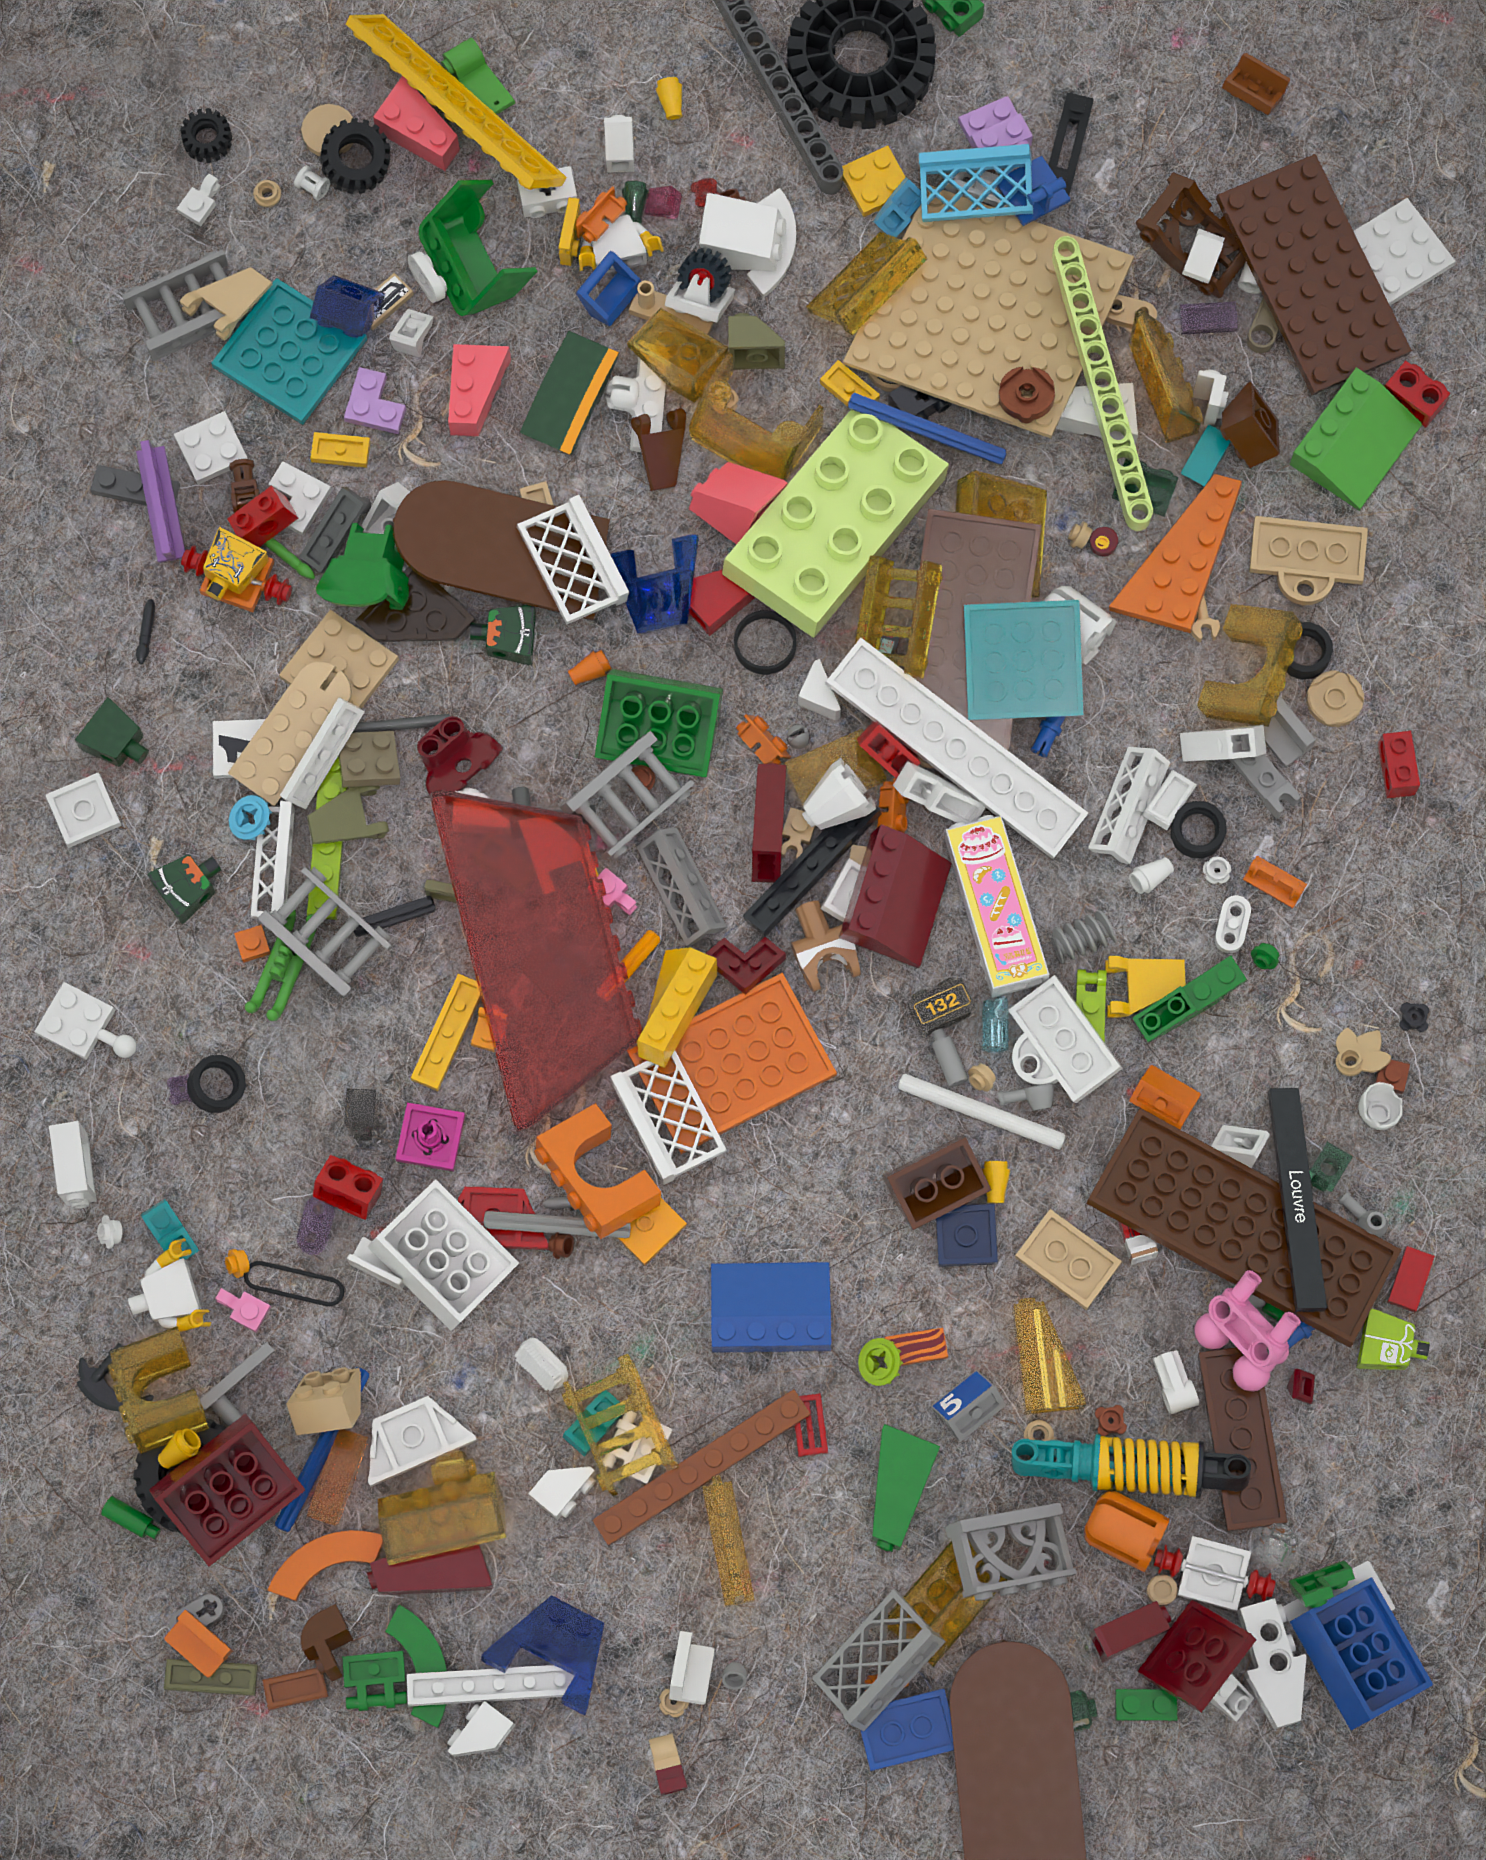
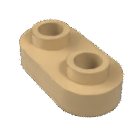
[1106,295,1157,331]

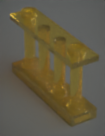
[855,555,942,679]
[562,1353,679,1497]

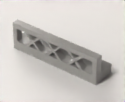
[637,828,727,946]

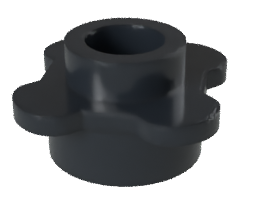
[1399,1002,1429,1032]

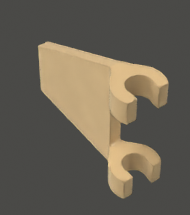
[180,267,272,341]

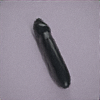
[136,599,155,665]

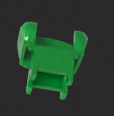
[316,523,409,610]

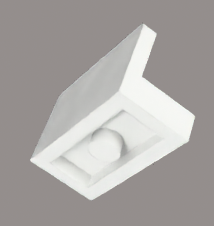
[347,1237,405,1291]
[669,1631,715,1705]

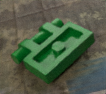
[342,1651,408,1711]

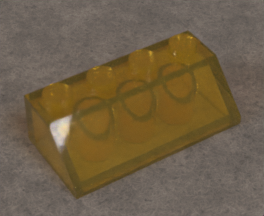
[378,1471,506,1565]
[887,1540,1007,1667]

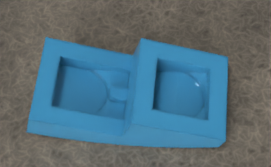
[873,177,928,241]

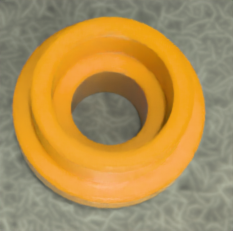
[225,1249,250,1278]

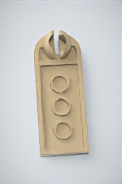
[228,662,352,807]

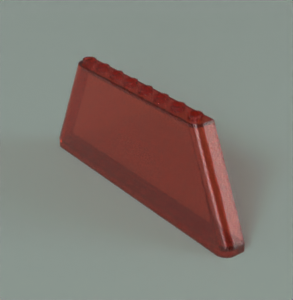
[430,790,642,1132]

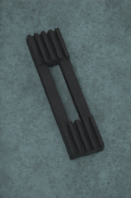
[1049,92,1094,196]

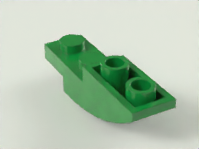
[1132,955,1248,1043]

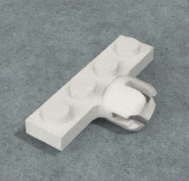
[606,343,669,453]

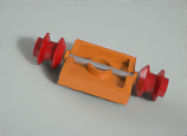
[181,546,292,612]

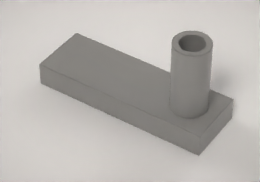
[198,1342,275,1427]

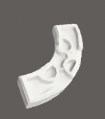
[747,188,796,298]

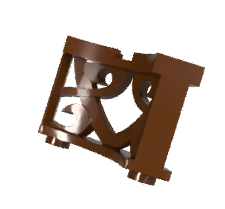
[1135,172,1246,298]

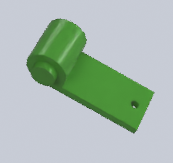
[441,37,515,115]

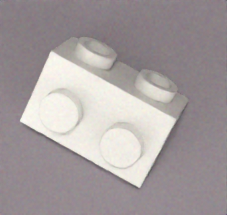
[1193,369,1229,427]

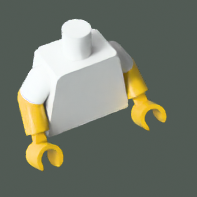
[578,215,664,273]
[128,1238,211,1332]

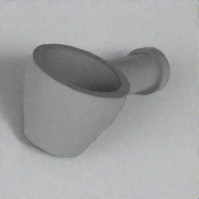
[998,1083,1054,1111]
[1338,1192,1388,1238]

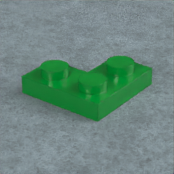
[1288,1560,1355,1608]

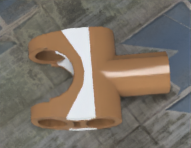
[791,900,861,992]

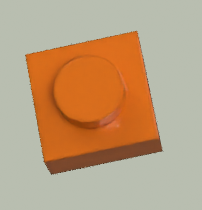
[234,924,271,963]

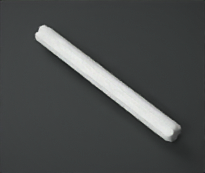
[898,1074,1065,1149]

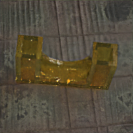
[1197,604,1302,727]
[108,1326,209,1454]

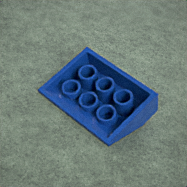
[711,1262,831,1353]
[1290,1577,1434,1730]

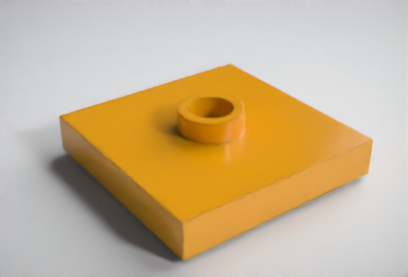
[617,1198,687,1266]

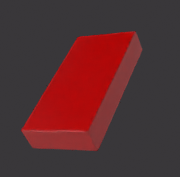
[1387,1246,1435,1313]

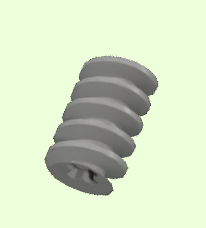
[1051,910,1116,964]

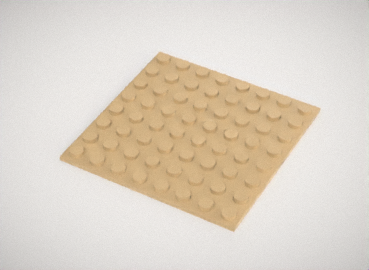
[843,185,1134,438]

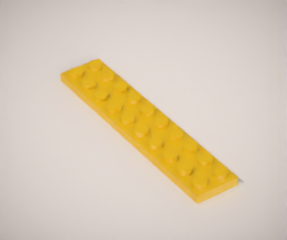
[345,14,567,190]

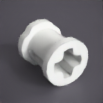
[294,165,331,201]

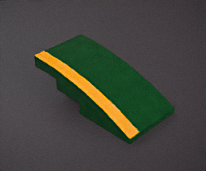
[520,331,620,455]

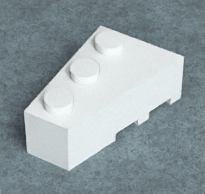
[1056,383,1138,446]

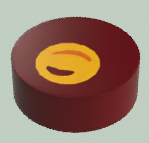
[1089,527,1118,557]

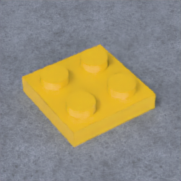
[842,145,905,217]

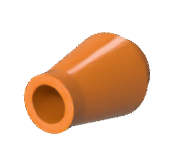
[568,649,612,686]

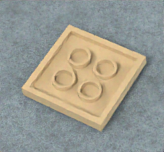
[279,610,399,708]

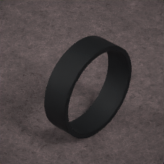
[734,610,796,675]

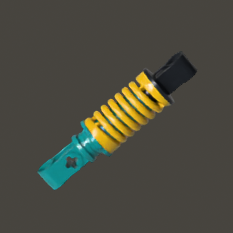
[1011,1434,1251,1499]

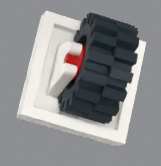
[665,248,735,323]

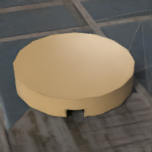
[301,104,354,156]
[1306,670,1364,727]

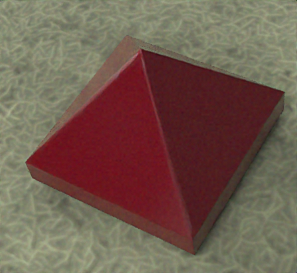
[1286,1369,1315,1404]

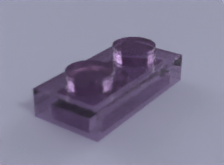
[1179,301,1238,335]

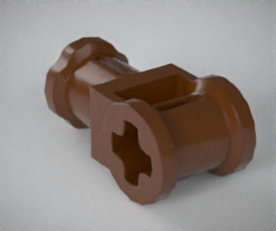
[229,459,260,513]

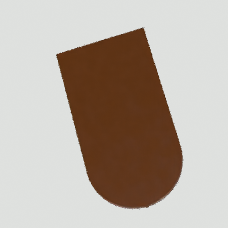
[393,480,610,620]
[950,1640,1087,1860]

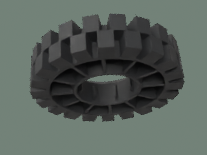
[787,0,936,129]

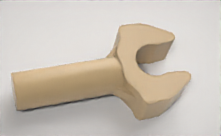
[1191,596,1220,643]

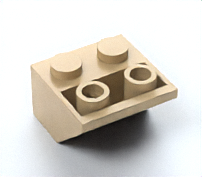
[287,1367,361,1436]

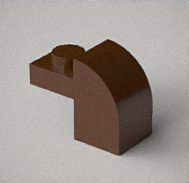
[301,1604,353,1682]

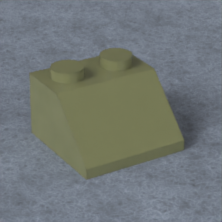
[728,313,785,370]

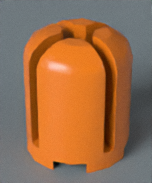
[1084,1491,1170,1572]

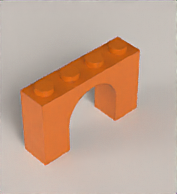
[534,1103,661,1239]

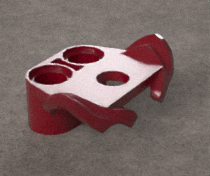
[417,716,503,802]

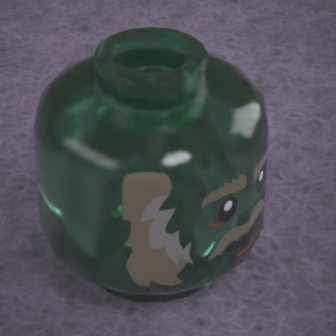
[1070,1690,1098,1732]

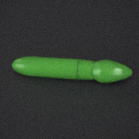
[265,538,315,580]

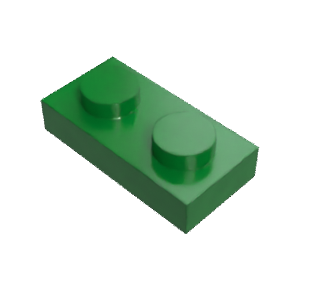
[1115,1689,1178,1722]

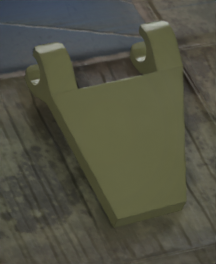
[307,786,389,845]

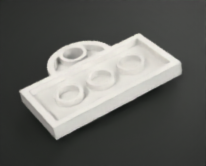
[1008,975,1123,1103]

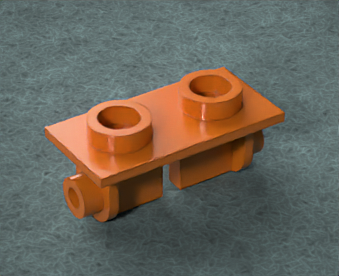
[576,186,627,243]
[736,714,791,765]
[877,778,910,833]
[1243,856,1307,909]

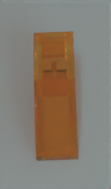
[307,1429,369,1526]

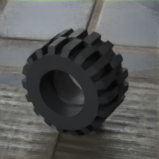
[320,118,391,194]

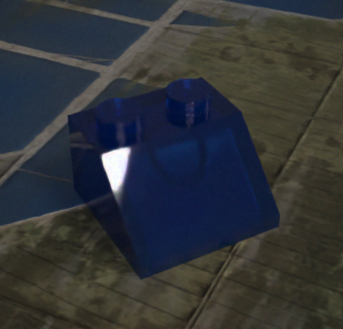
[309,275,386,337]

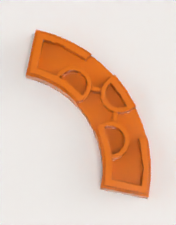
[268,1530,385,1602]

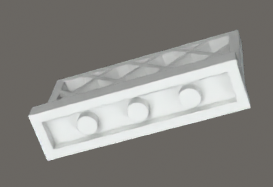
[517,495,629,625]
[610,1051,727,1185]

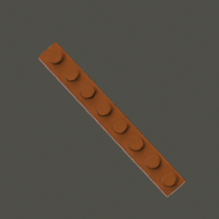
[592,1389,811,1546]

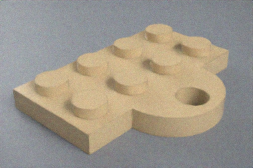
[1249,516,1368,605]

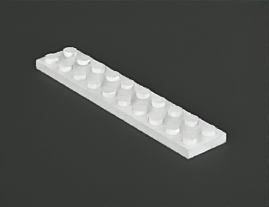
[825,638,1088,859]

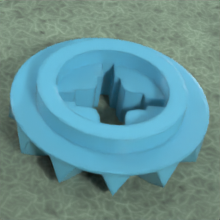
[229,795,272,841]

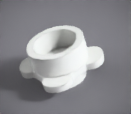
[97,1215,122,1249]

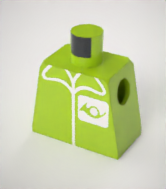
[1356,1308,1430,1370]

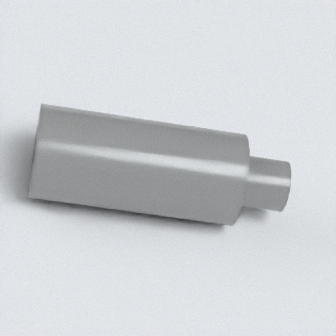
[932,1028,969,1087]

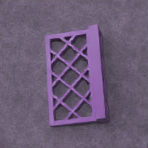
[136,440,185,563]

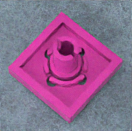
[395,1102,465,1172]

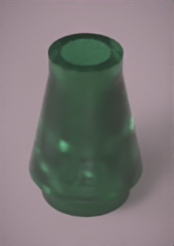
[622,181,649,223]

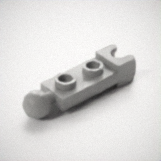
[1226,726,1301,819]

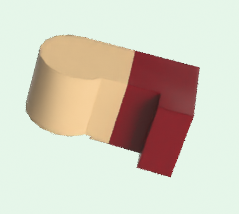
[649,1733,688,1796]

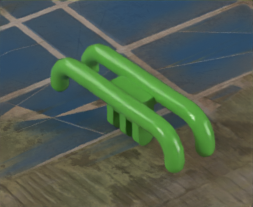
[245,910,316,1022]

